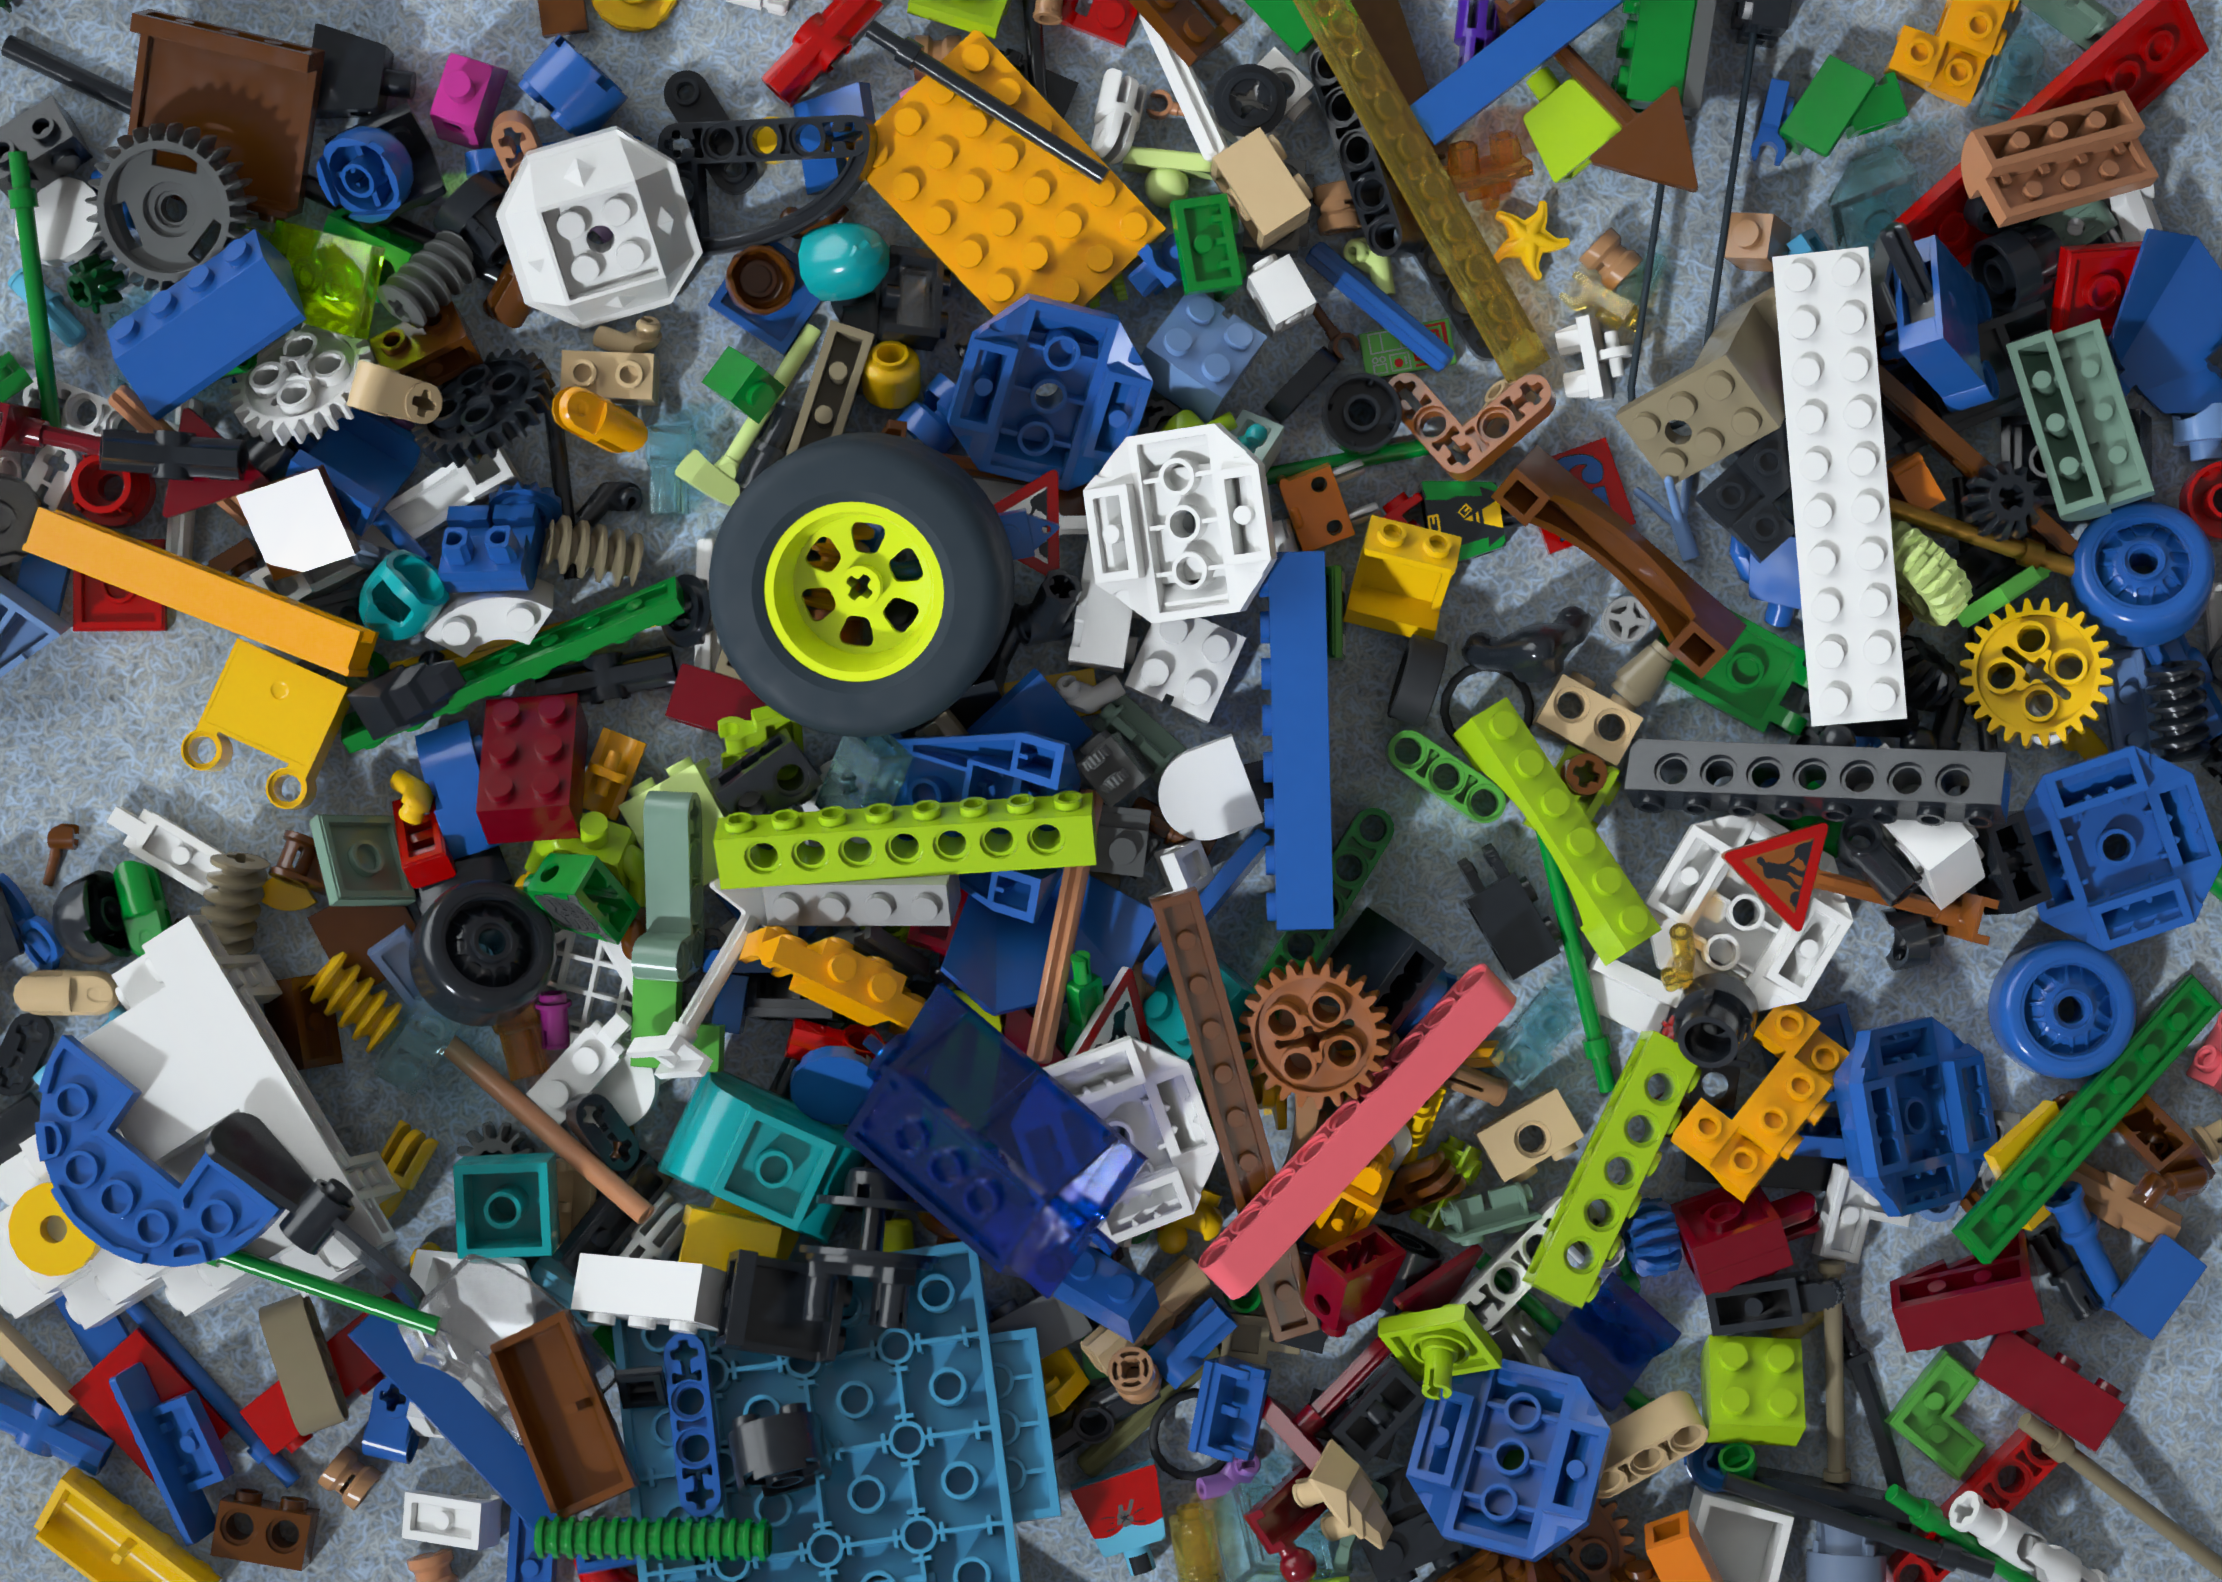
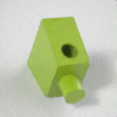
[1523,66,1622,183]

